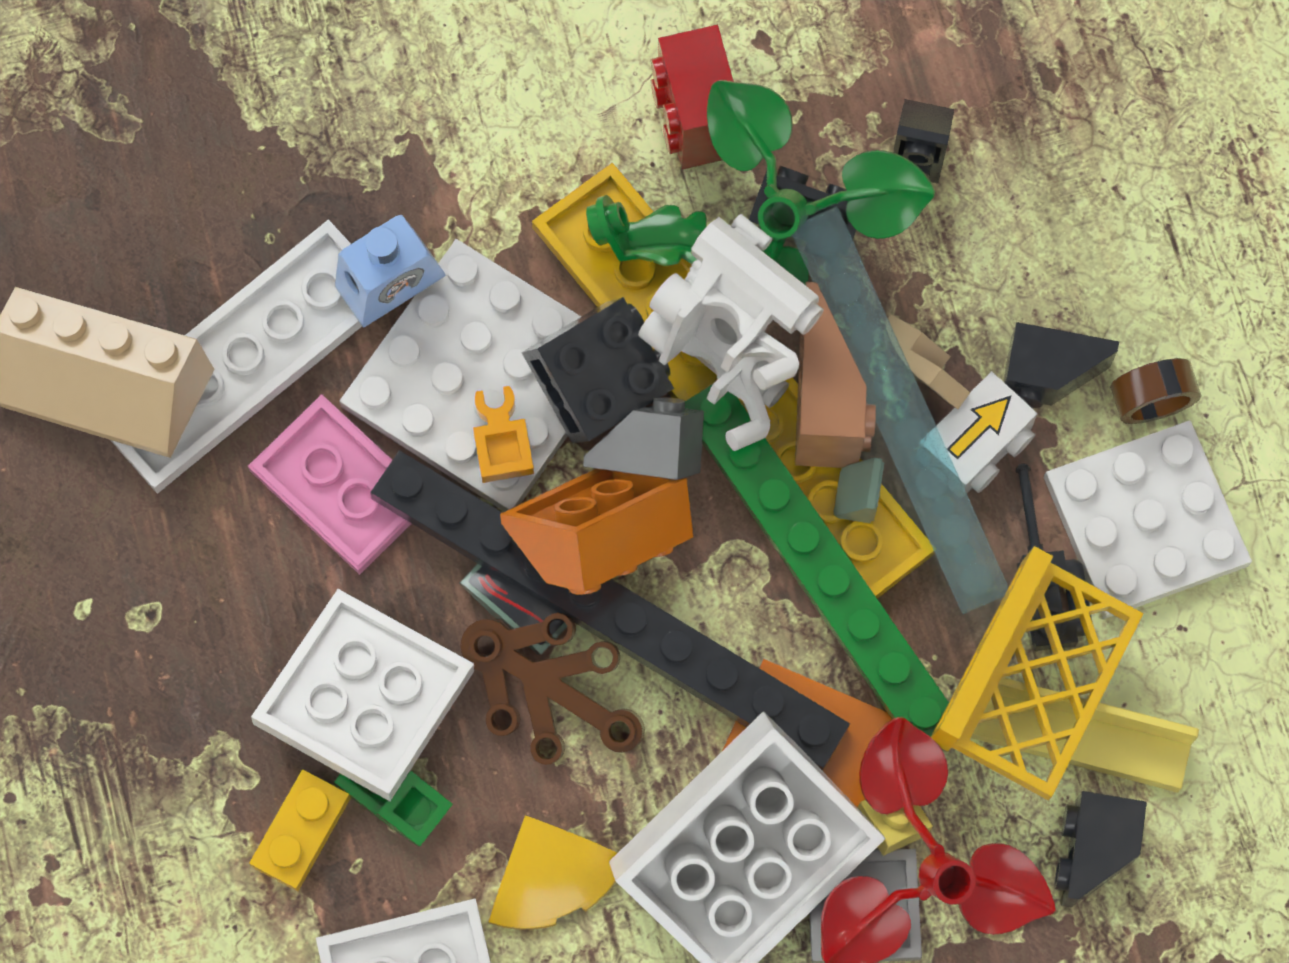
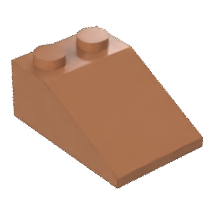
[795,282,876,468]

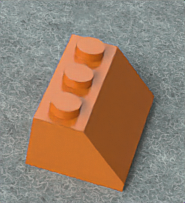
[500,468,694,595]

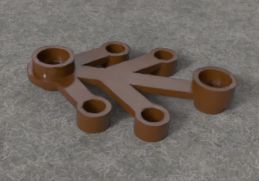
[460,613,645,765]

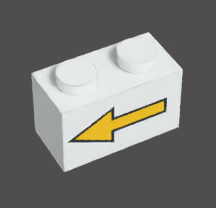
[916,371,1038,499]

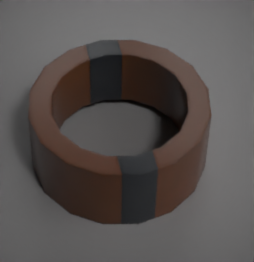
[1110,358,1202,424]

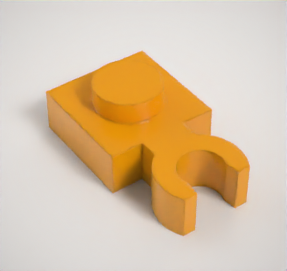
[473,386,534,483]

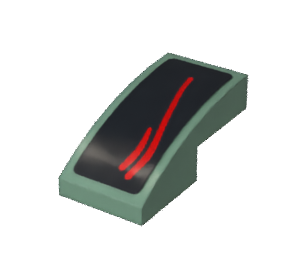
[459,564,567,655]

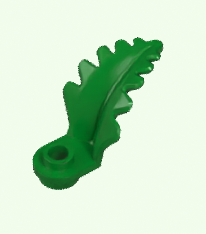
[586,195,707,266]

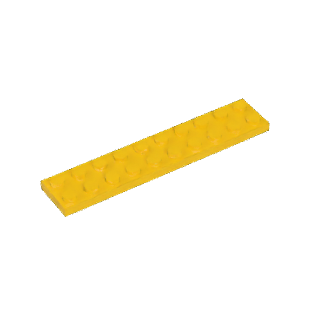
[532,162,936,598]

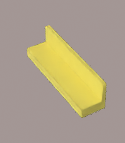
[971,677,1199,793]

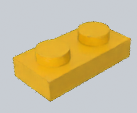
[249,769,351,892]

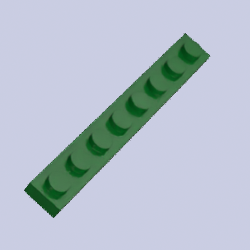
[685,383,949,737]

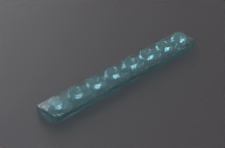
[792,206,1008,615]

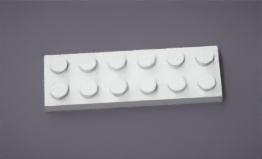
[111,219,362,494]

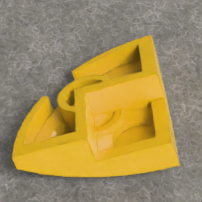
[488,815,617,930]

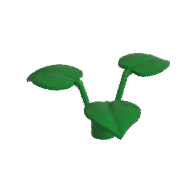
[707,80,935,286]

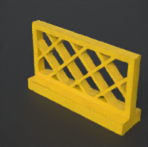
[931,546,1144,800]

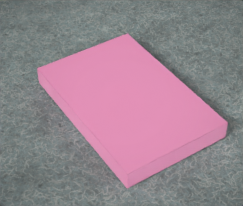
[248,394,412,575]

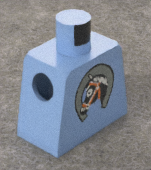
[335,215,446,328]

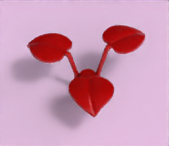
[821,717,1056,963]

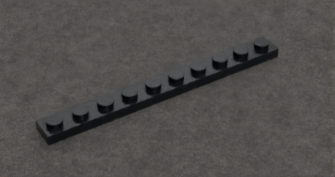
[370,450,850,771]

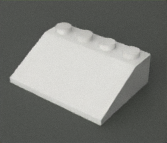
[609,711,886,963]

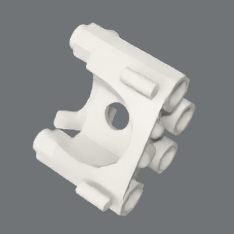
[638,214,824,451]

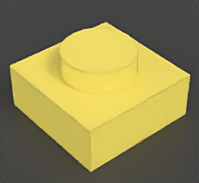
[857,800,933,856]

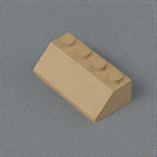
[0,287,215,458]

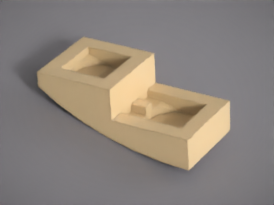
[885,314,970,409]

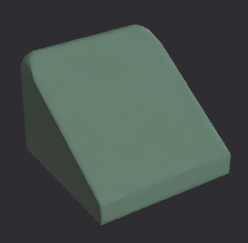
[834,458,884,524]

